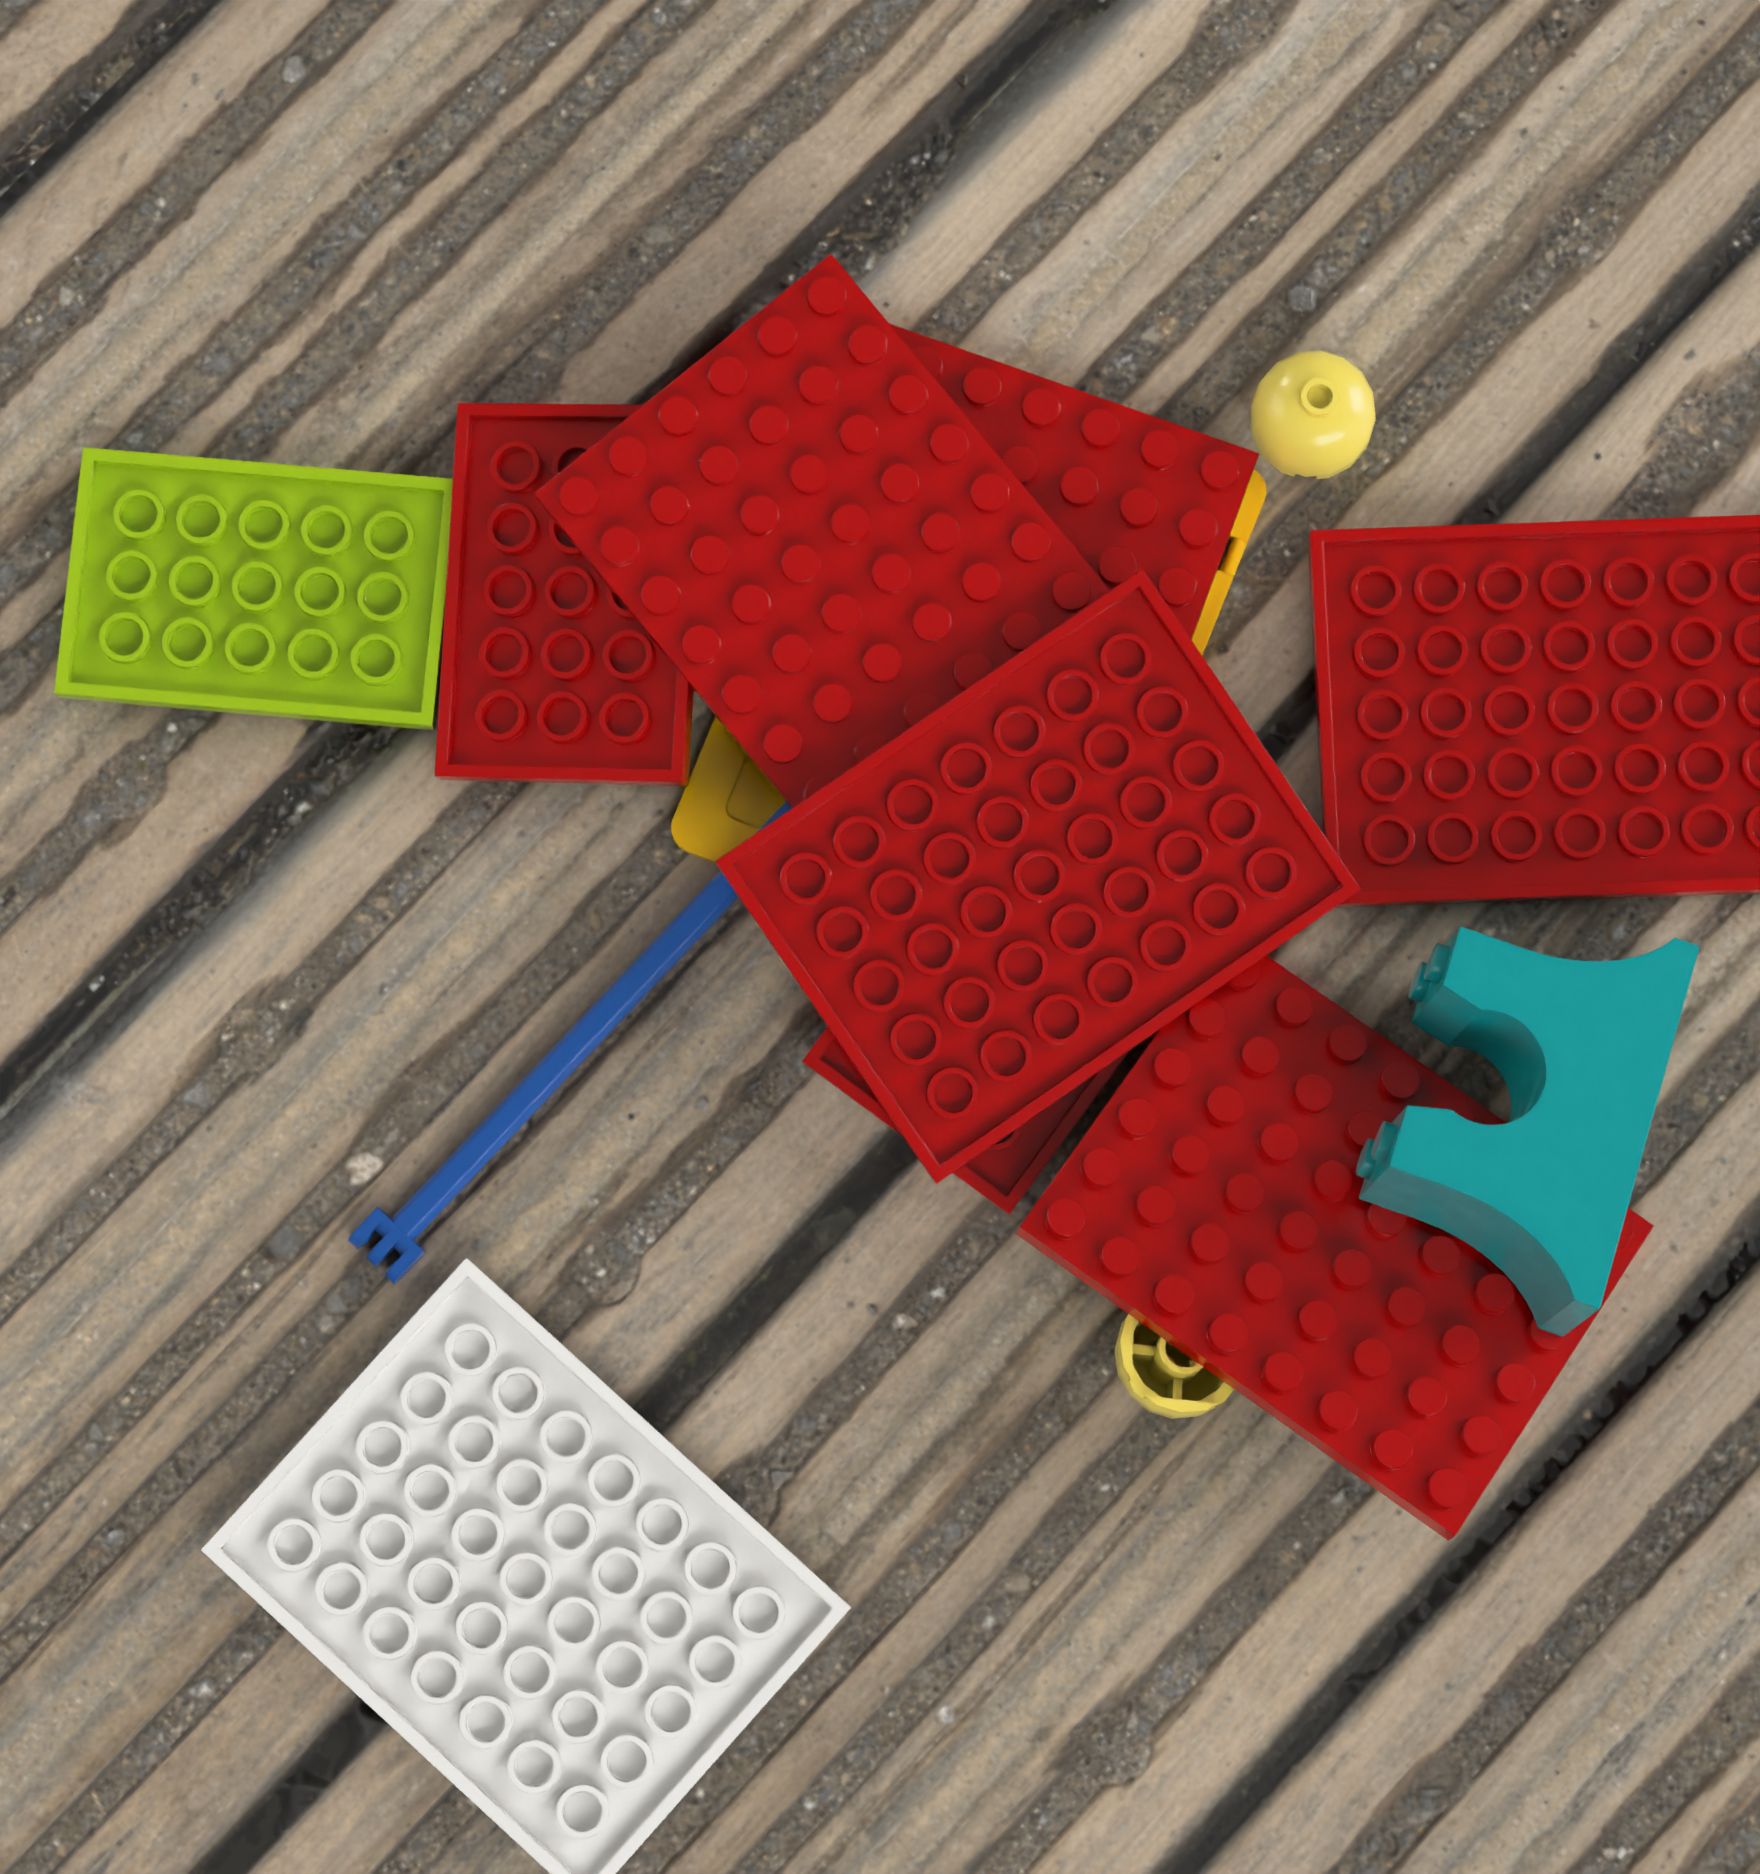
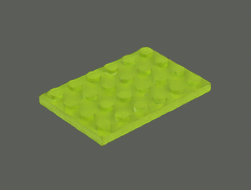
[54,447,453,730]

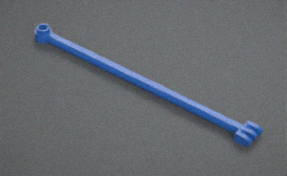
[348,802,792,1284]

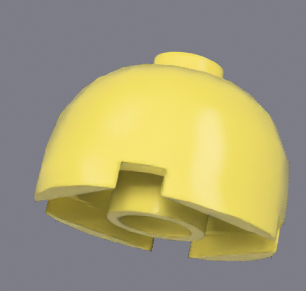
[1250,350,1376,479]
[1115,1314,1235,1419]

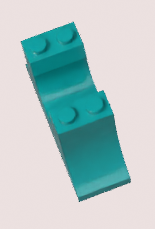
[1356,926,1700,1337]

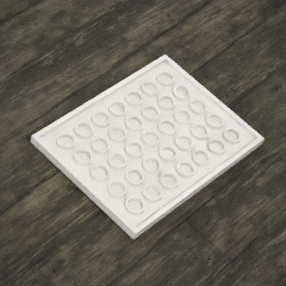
[201,1258,851,1874]

